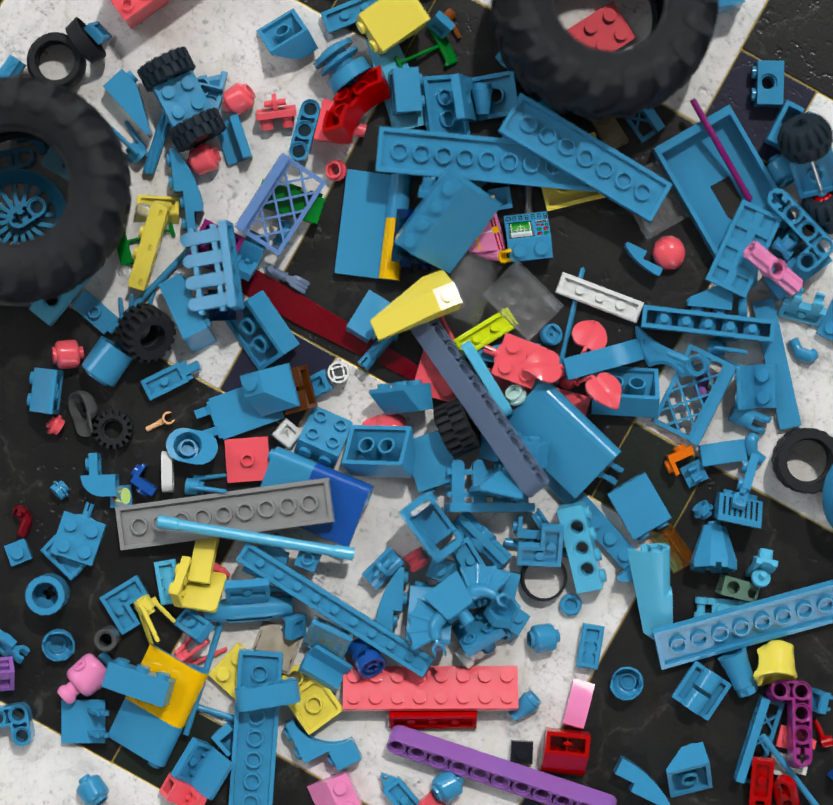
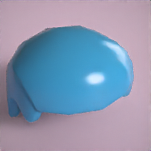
[42,628,75,661]
[610,666,644,701]

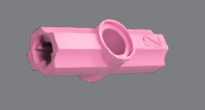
[743,241,803,296]

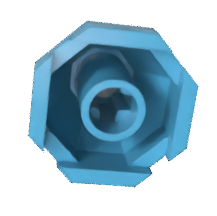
[690,521,737,573]

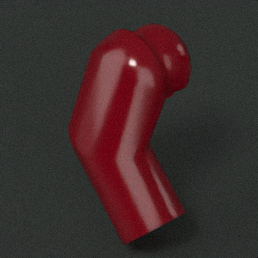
[12,505,33,538]

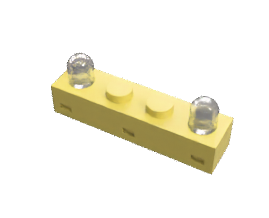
[117,200,172,291]

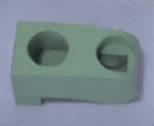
[715,573,760,602]

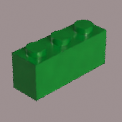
[261,179,326,225]

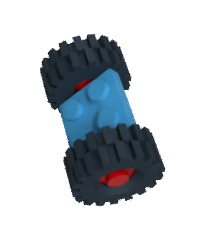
[137,46,227,153]

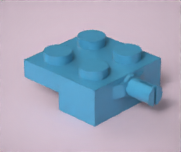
[50,502,107,566]

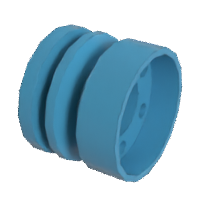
[313,37,372,95]

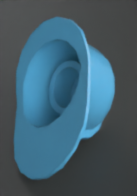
[166,428,218,465]

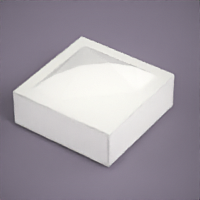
[272,418,302,449]

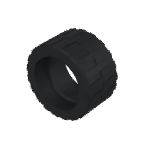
[771,428,833,494]

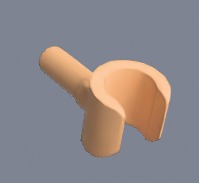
[146,411,175,432]

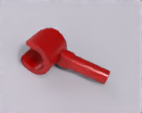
[812,719,833,748]

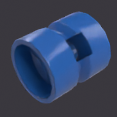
[348,638,386,678]

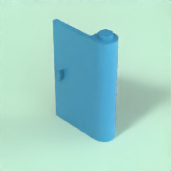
[507,379,621,499]

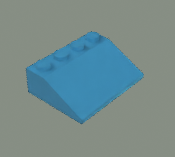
[395,166,502,273]

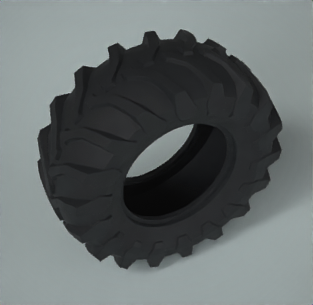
[491,0,719,122]
[0,75,132,303]

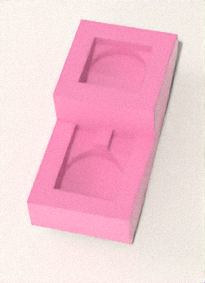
[562,679,595,730]

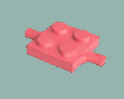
[482,333,547,390]

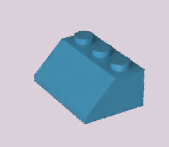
[225,290,300,370]
[591,366,660,418]
[341,425,416,478]

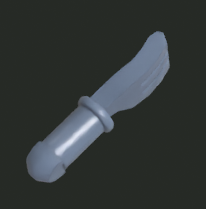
[265,265,310,294]

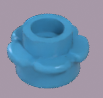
[50,481,70,500]
[692,500,713,520]

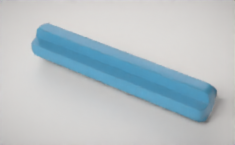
[143,112,170,175]

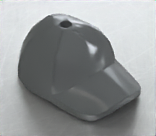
[67,390,98,437]

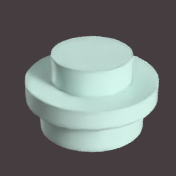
[505,384,527,406]

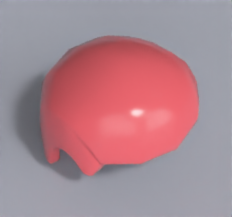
[652,235,686,270]

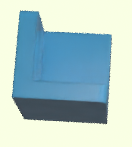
[483,593,521,629]
[211,720,234,757]

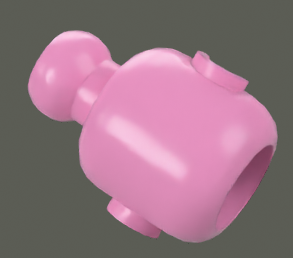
[57,653,107,704]

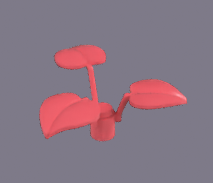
[522,320,622,410]

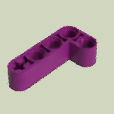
[766,680,813,769]

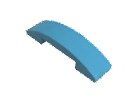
[561,338,645,380]

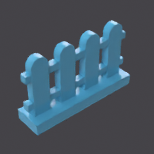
[180,219,244,316]
[444,459,535,512]

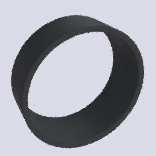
[65,17,106,64]
[520,562,567,601]

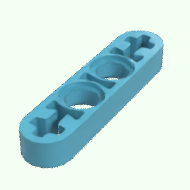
[460,340,514,417]

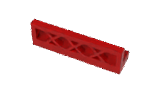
[389,711,477,729]

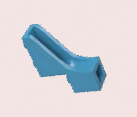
[686,272,758,314]

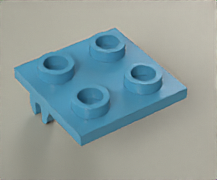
[61,699,109,743]

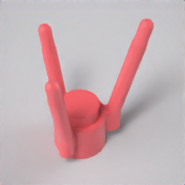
[174,637,228,665]

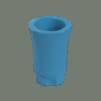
[718,647,758,698]

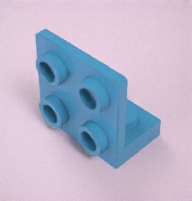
[734,364,778,410]

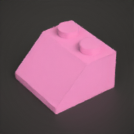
[307,769,363,805]

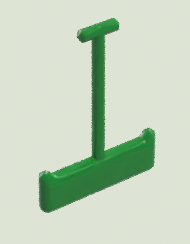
[394,27,458,68]
[117,223,176,266]

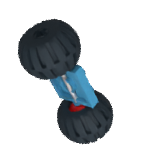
[777,113,833,234]

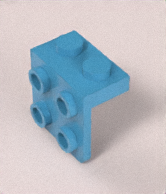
[294,407,353,469]
[171,737,233,800]

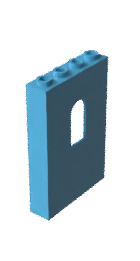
[651,104,795,258]

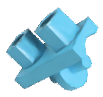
[745,548,778,588]

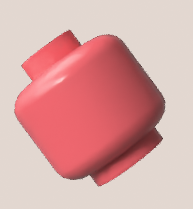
[222,83,256,115]
[187,143,221,175]
[51,339,84,369]

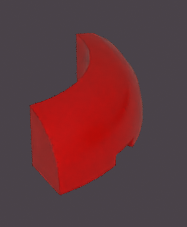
[322,65,391,144]

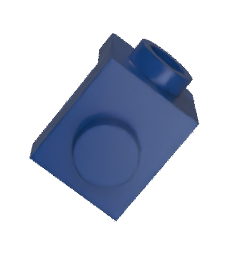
[130,463,159,497]

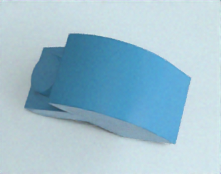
[237,230,270,281]
[80,453,119,497]

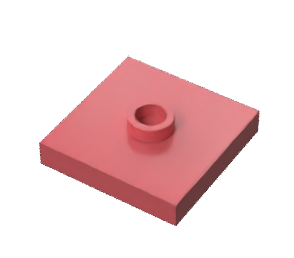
[224,436,270,483]

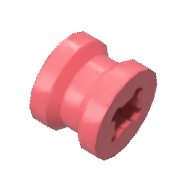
[403,547,430,573]

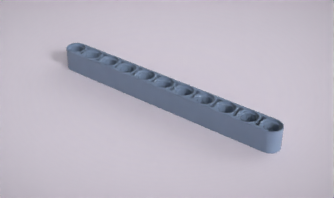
[410,319,549,497]

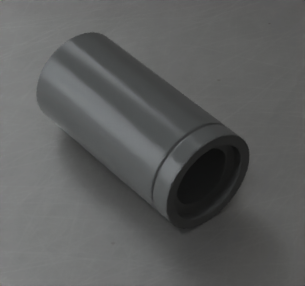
[94,625,122,651]

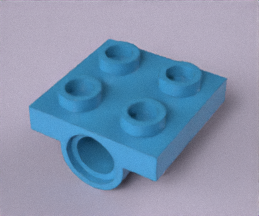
[671,661,732,721]

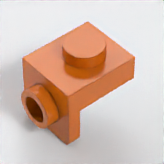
[664,443,695,476]

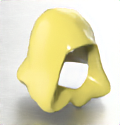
[753,640,798,686]

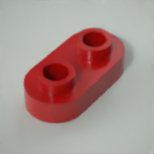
[773,775,800,805]

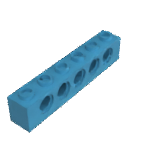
[641,305,776,343]

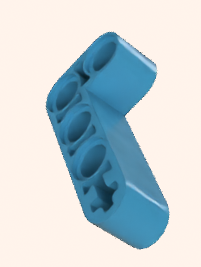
[767,188,833,272]
[0,702,35,746]

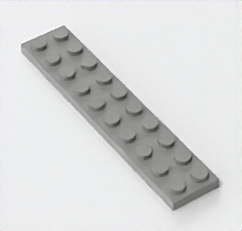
[115,478,335,550]

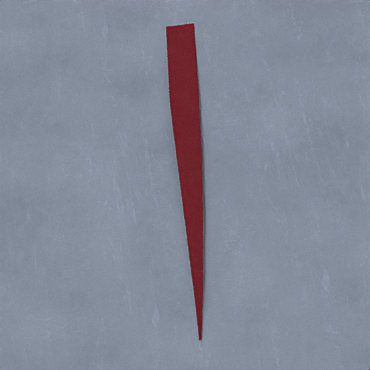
[240,270,418,380]

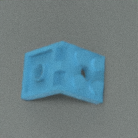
[450,71,519,123]

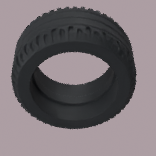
[27,32,87,89]

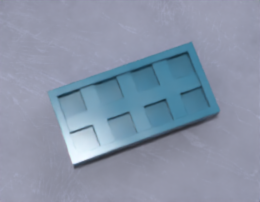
[705,199,782,298]

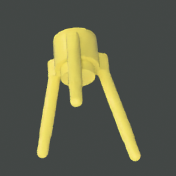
[134,594,176,645]

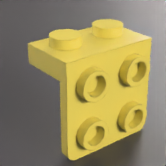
[168,556,227,613]

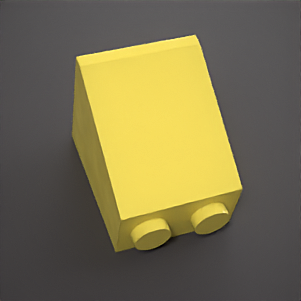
[356,0,430,56]

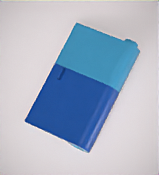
[260,446,374,547]

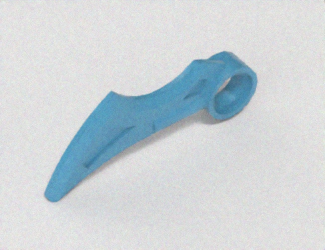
[635,326,710,377]

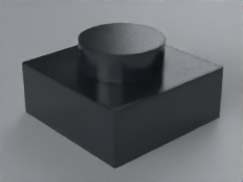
[510,740,533,764]

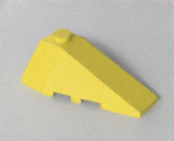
[370,269,462,341]

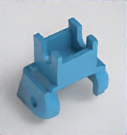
[399,492,465,563]

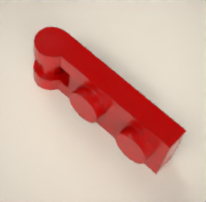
[749,756,775,805]

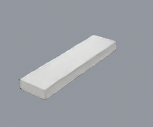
[555,272,644,323]

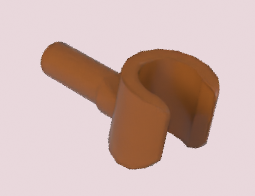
[443,8,462,39]

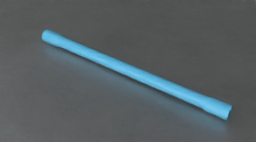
[156,515,355,561]

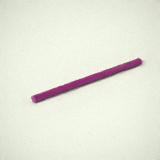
[690,98,753,202]

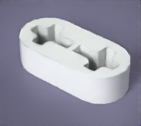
[161,451,174,492]

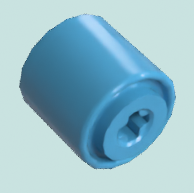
[82,336,133,387]
[25,573,70,615]

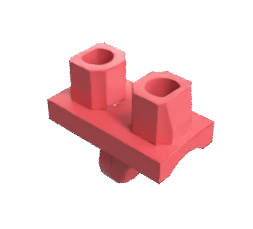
[256,93,296,131]

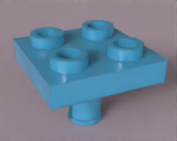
[452,606,506,658]

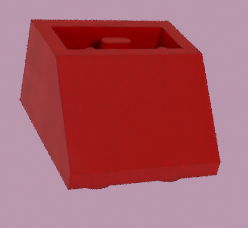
[541,727,591,776]

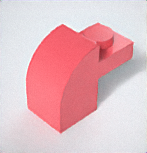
[159,772,207,805]

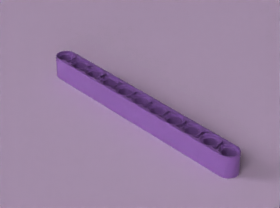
[387,725,617,805]

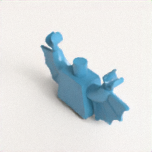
[406,562,513,659]

